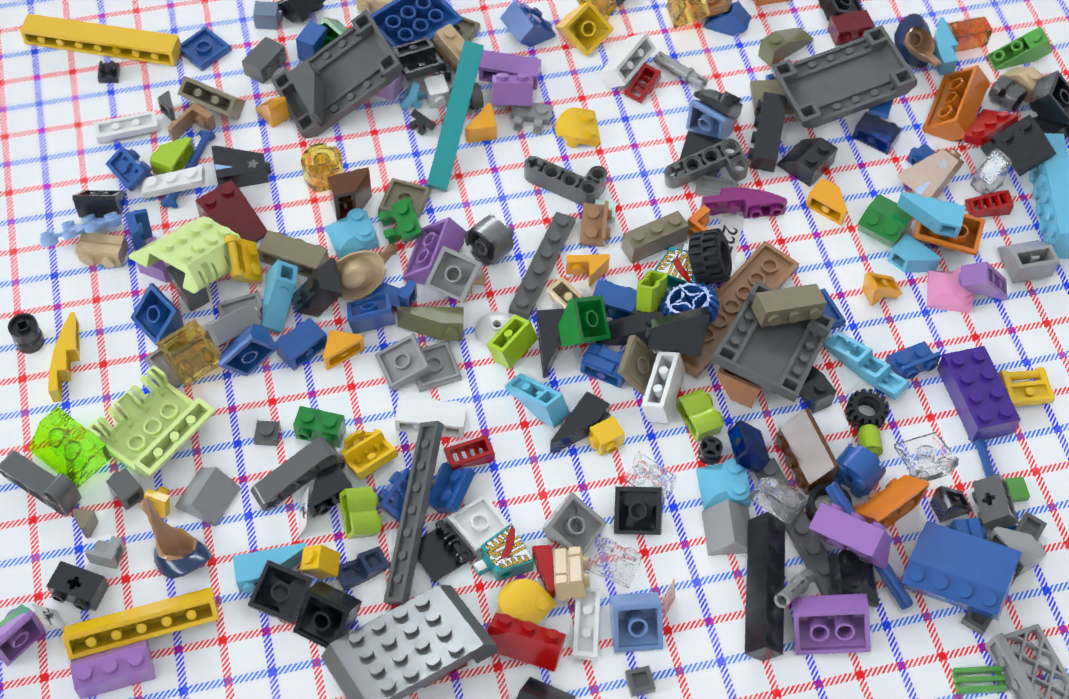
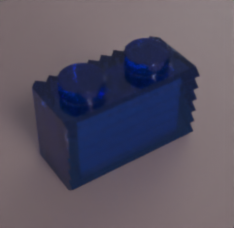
[852,111,902,155]
[727,420,770,474]

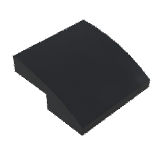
[392,37,444,81]
[679,131,724,177]

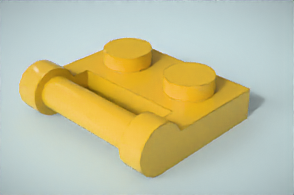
[224,235,263,285]
[998,367,1055,407]

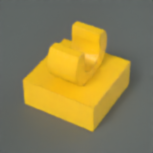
[144,486,170,519]

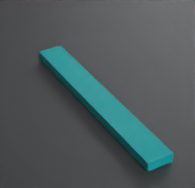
[426,41,484,192]

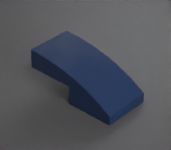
[337,546,390,591]

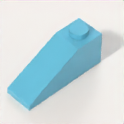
[505,373,570,428]
[233,543,306,593]

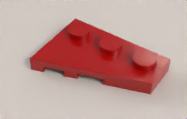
[964,109,1018,146]

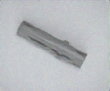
[654,51,708,90]
[774,569,815,608]

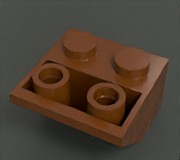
[327,167,372,220]

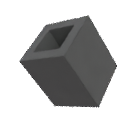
[106,467,144,511]

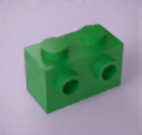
[293,406,346,448]

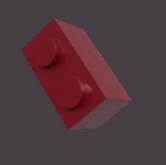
[827,9,875,46]

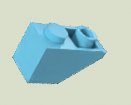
[887,234,941,273]

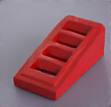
[624,63,661,104]
[964,190,1014,218]
[443,435,495,470]
[532,544,556,599]

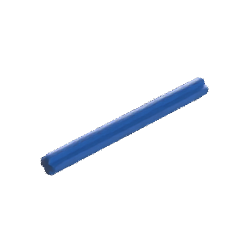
[825,482,914,610]

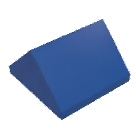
[130,283,185,345]
[347,293,396,334]

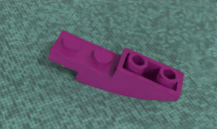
[700,187,788,218]

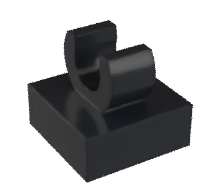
[97,60,120,83]
[409,109,437,136]

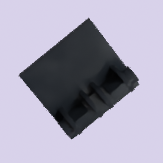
[417,520,475,583]

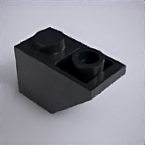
[308,463,352,518]

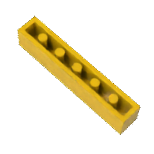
[62,587,219,660]

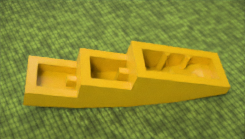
[48,312,80,402]

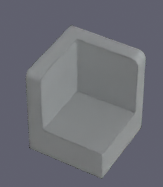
[85,536,126,569]

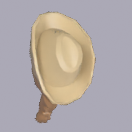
[336,243,398,300]

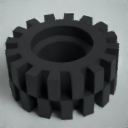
[845,388,889,431]

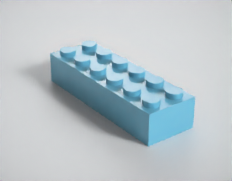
[1029,133,1069,259]

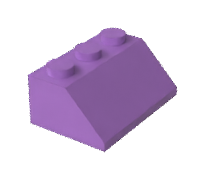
[402,217,467,285]
[808,502,892,570]
[792,593,871,655]
[70,639,156,699]

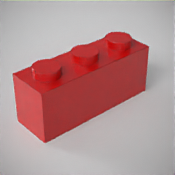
[487,612,566,672]

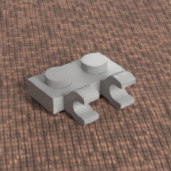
[510,102,554,135]

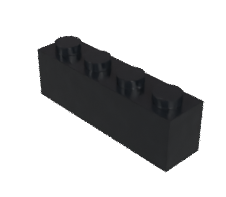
[747,92,787,173]

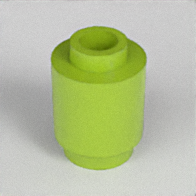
[857,424,883,457]

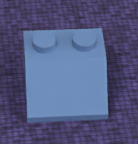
[686,99,735,140]
[609,592,663,653]

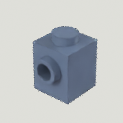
[253,1,283,30]

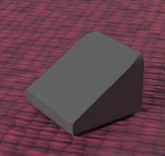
[157,90,176,121]

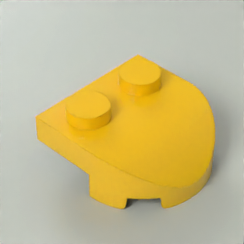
[555,107,601,149]
[341,428,399,480]
[497,579,557,625]

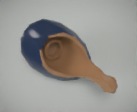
[894,13,942,68]
[140,497,213,579]

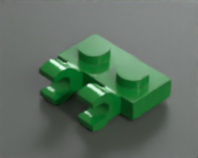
[377,197,424,244]

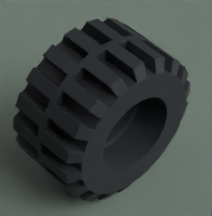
[688,228,732,285]

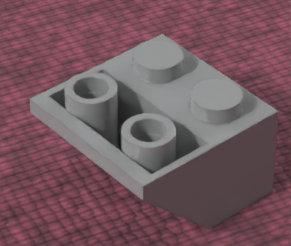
[997,240,1060,283]

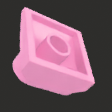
[927,267,975,313]

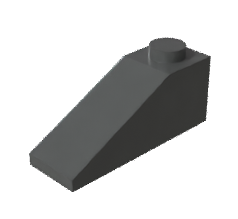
[287,59,324,124]

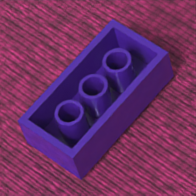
[937,346,1021,443]

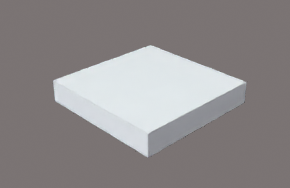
[446,494,510,555]

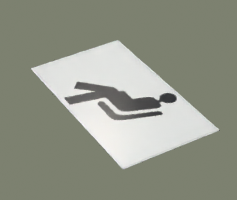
[298,486,309,537]
[30,603,66,630]

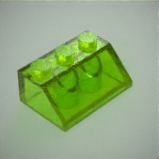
[28,406,111,488]

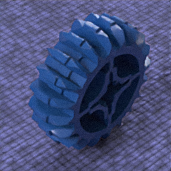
[660,280,720,326]

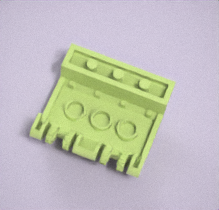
[129,216,240,293]
[87,366,216,477]

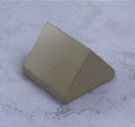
[72,509,99,539]

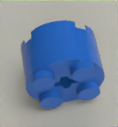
[833,443,886,499]

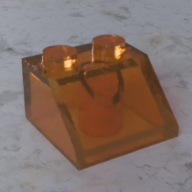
[936,16,993,52]

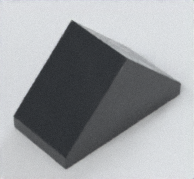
[930,486,973,523]

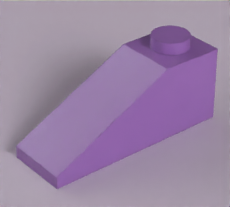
[958,261,1008,300]

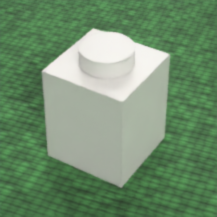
[424,74,450,109]

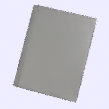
[175,467,241,527]
[701,499,750,556]

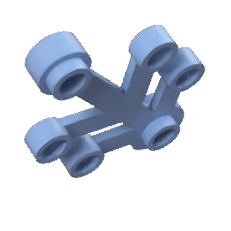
[39,212,123,248]

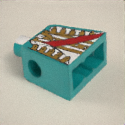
[654,243,695,289]
[473,524,534,581]

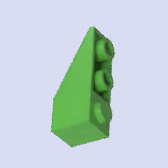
[986,26,1053,71]

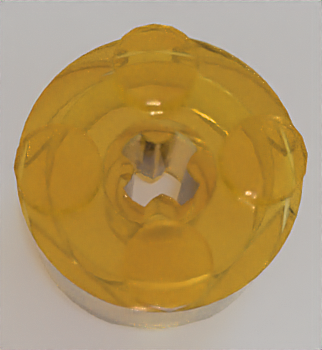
[300,143,344,193]

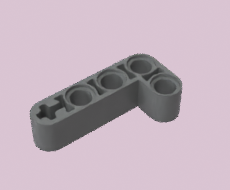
[664,138,749,189]
[524,156,608,206]
[250,437,345,511]
[0,450,82,516]

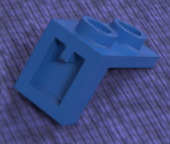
[369,279,418,309]

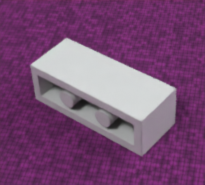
[599,33,656,88]
[641,351,685,423]
[395,396,467,439]

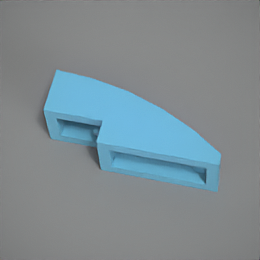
[933,17,959,76]

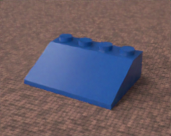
[371,0,463,48]
[901,521,1022,621]

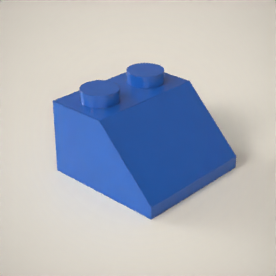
[218,323,278,377]

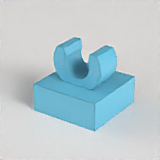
[400,81,425,110]

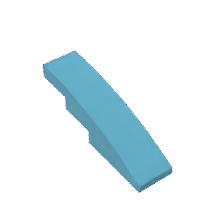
[823,330,909,400]

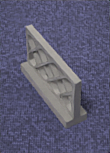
[984,624,1069,699]

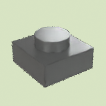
[254,420,281,446]
[625,665,656,697]

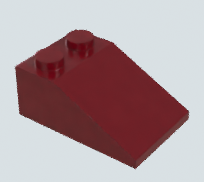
[195,180,268,243]

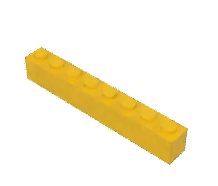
[19,13,182,66]

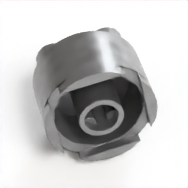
[465,214,514,266]

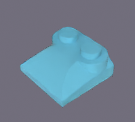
[325,208,380,259]
[696,458,751,510]

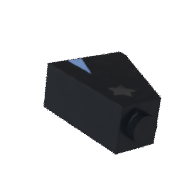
[211,145,272,188]

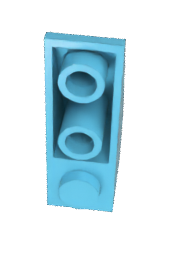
[897,192,965,239]
[261,260,298,334]

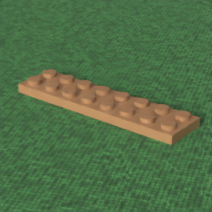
[661,241,800,379]

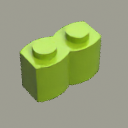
[636,270,667,312]
[676,388,724,442]
[340,486,382,539]

